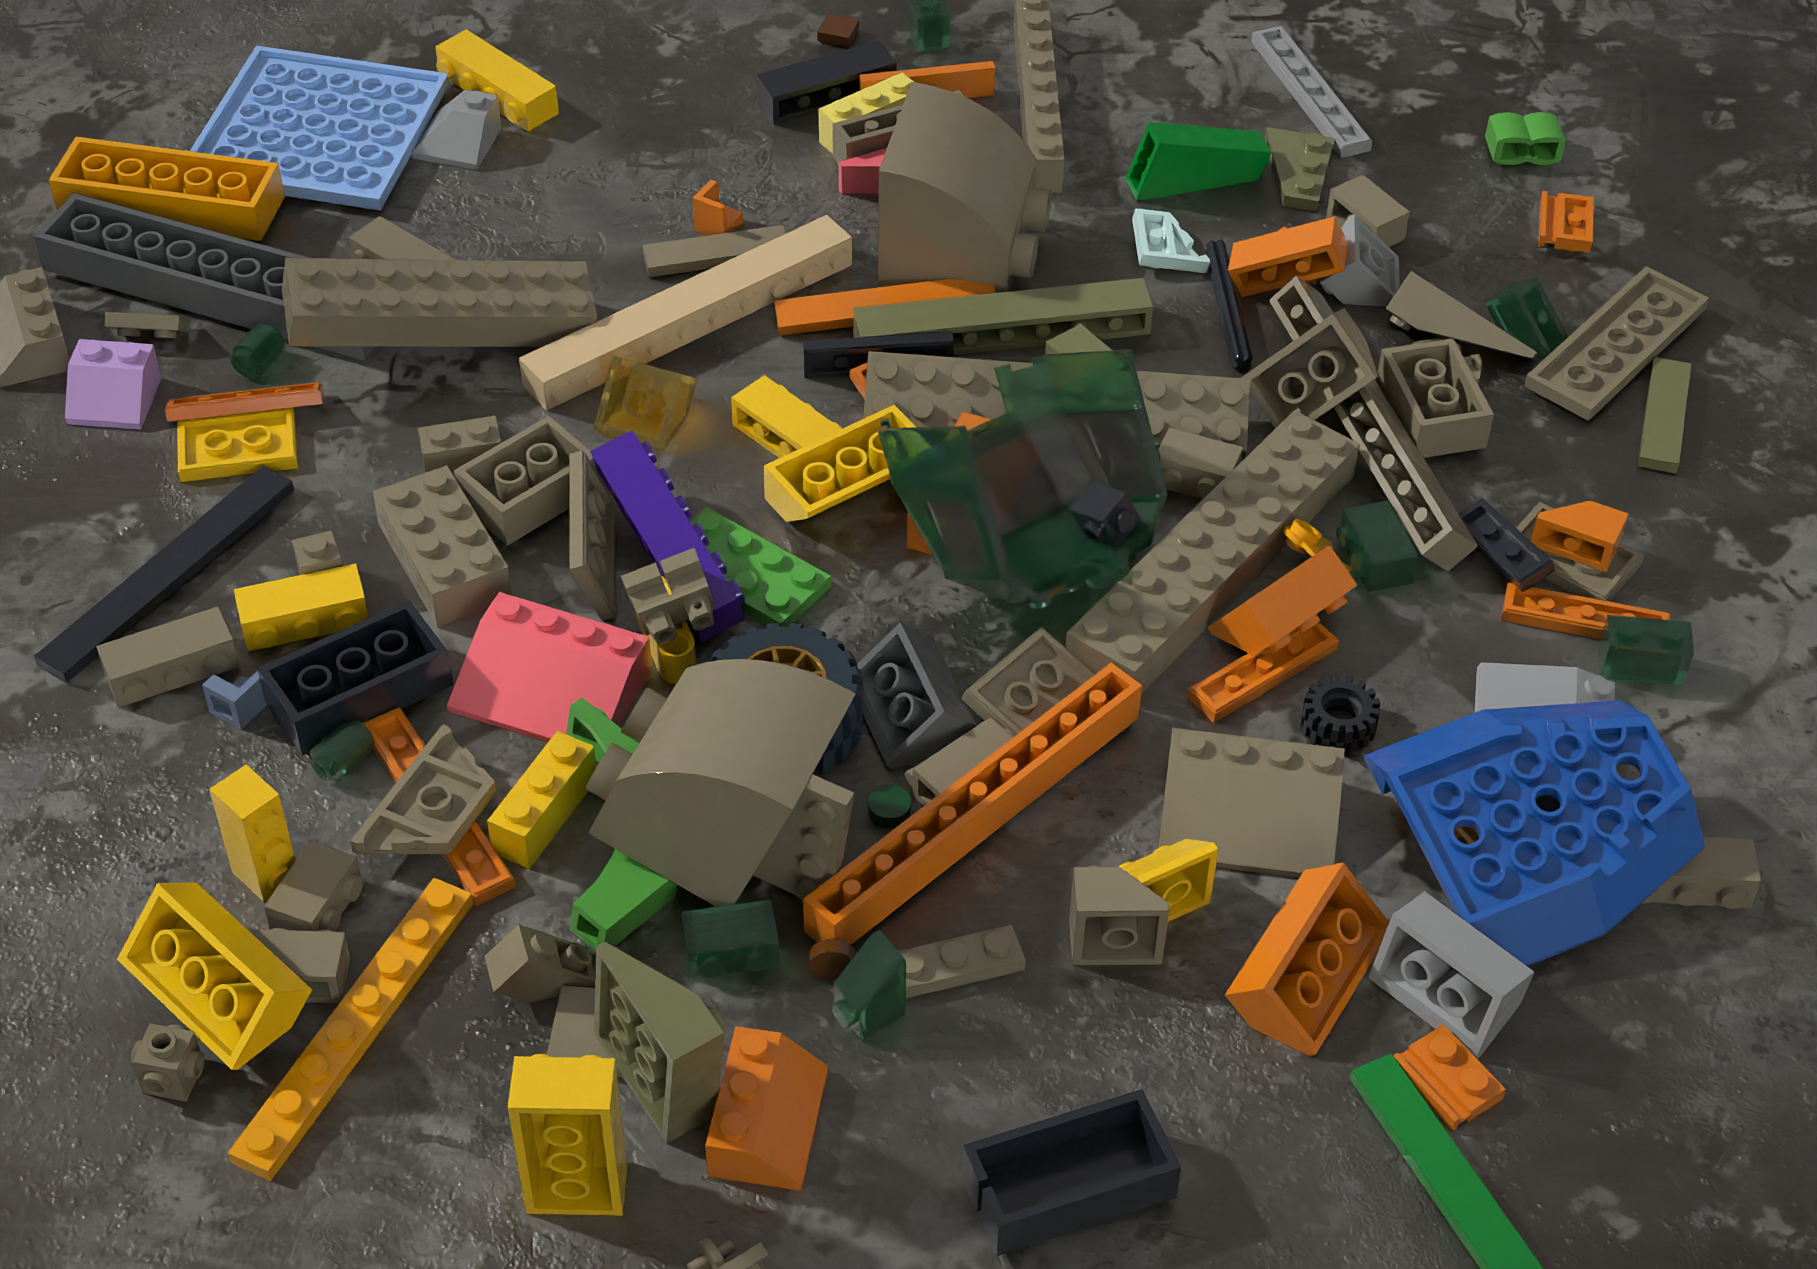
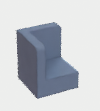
[202,671,267,730]

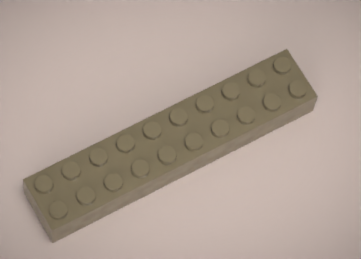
[1065,410,1360,695]

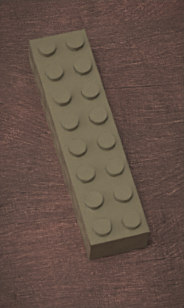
[282,258,597,347]

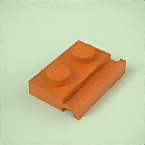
[1538,191,1594,253]
[1393,1024,1506,1132]

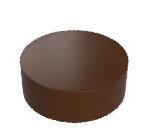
[809,939,855,980]

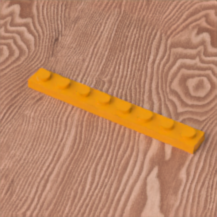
[228,878,474,1182]

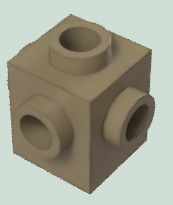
[130,1023,204,1102]

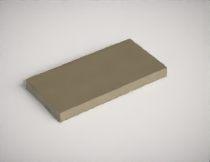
[570,450,616,621]

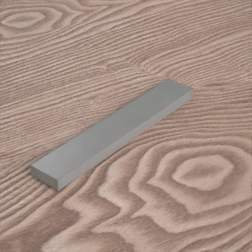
[1251,26,1373,158]

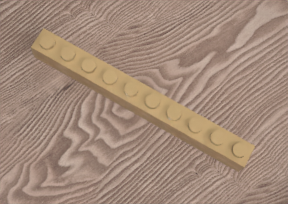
[519,215,852,411]

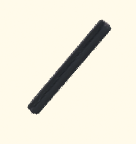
[1205,240,1253,371]

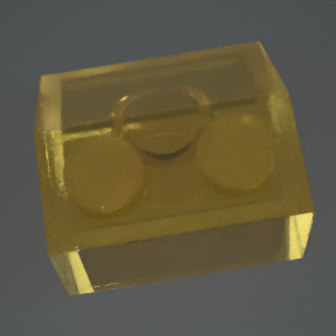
[594,355,698,450]

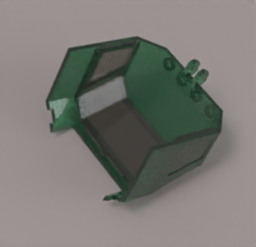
[878,349,1168,608]

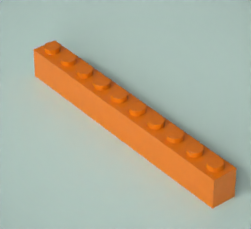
[803,663,1142,945]

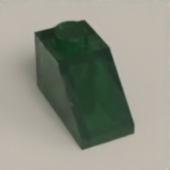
[1484,276,1568,359]
[832,930,906,1041]

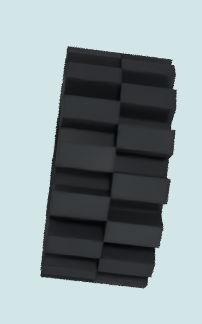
[1301,675,1381,754]

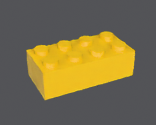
[508,1054,628,1216]

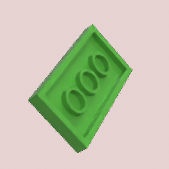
[690,507,831,627]

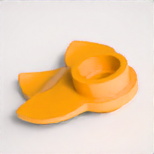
[1283,519,1353,572]

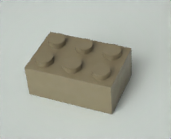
[1376,338,1494,458]
[454,416,598,546]

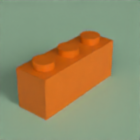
[1228,216,1348,297]

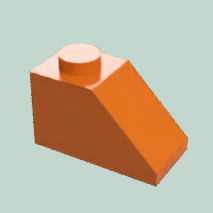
[1531,501,1629,572]

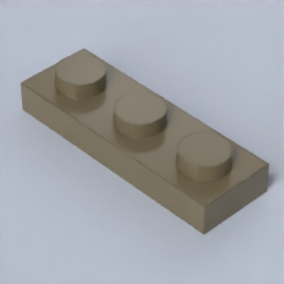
[882,925,1026,1001]

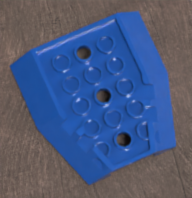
[1364,700,1705,966]

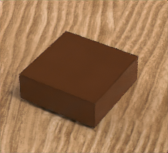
[817,13,859,48]

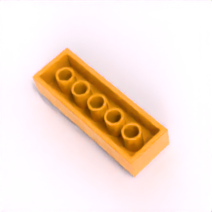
[48,137,285,241]

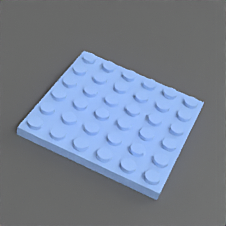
[190,45,450,210]

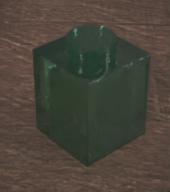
[909,0,950,52]

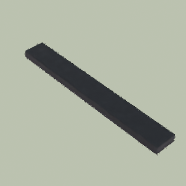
[34,465,294,683]

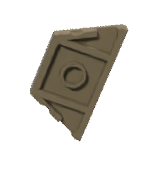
[350,724,497,854]

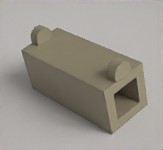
[904,718,1015,806]

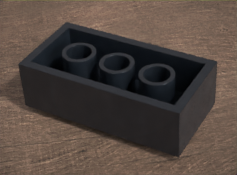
[257,600,454,756]

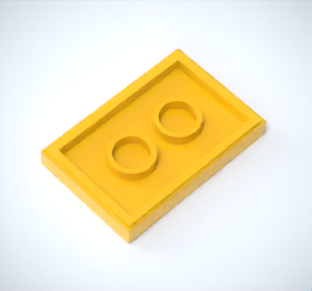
[177,407,298,482]

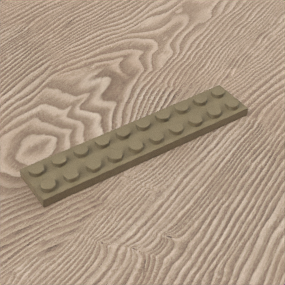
[863,351,1250,456]

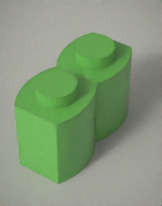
[1485,112,1566,165]

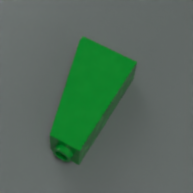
[1125,122,1271,201]

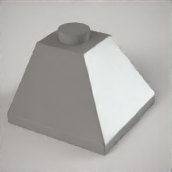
[411,90,502,170]
[1319,214,1400,307]

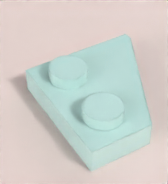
[1132,208,1210,273]

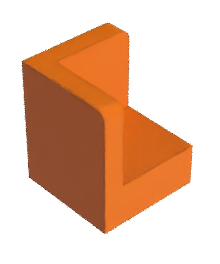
[692,180,744,236]

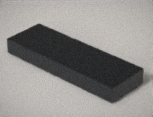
[1459,498,1555,592]

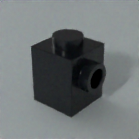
[1068,481,1142,548]

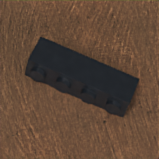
[756,40,897,125]

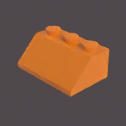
[1207,545,1357,656]
[705,1026,828,1191]

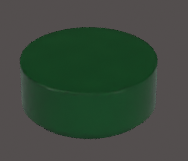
[868,784,911,827]

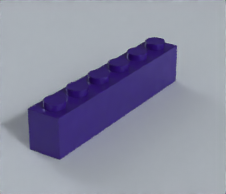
[590,430,745,643]

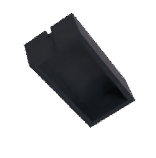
[962,1089,1181,1256]

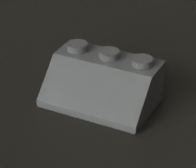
[1368,891,1534,1059]

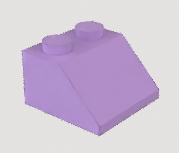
[65,339,162,430]

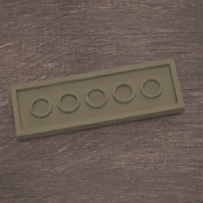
[1524,266,1709,421]

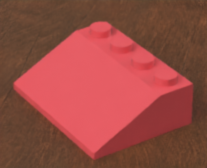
[447,592,652,743]

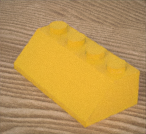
[764,405,939,522]
[117,882,312,1070]

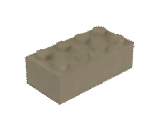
[373,465,512,628]

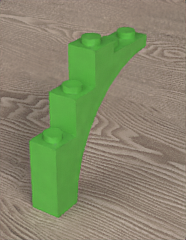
[566,697,678,951]

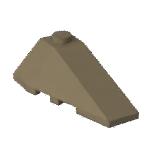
[1386,271,1538,360]

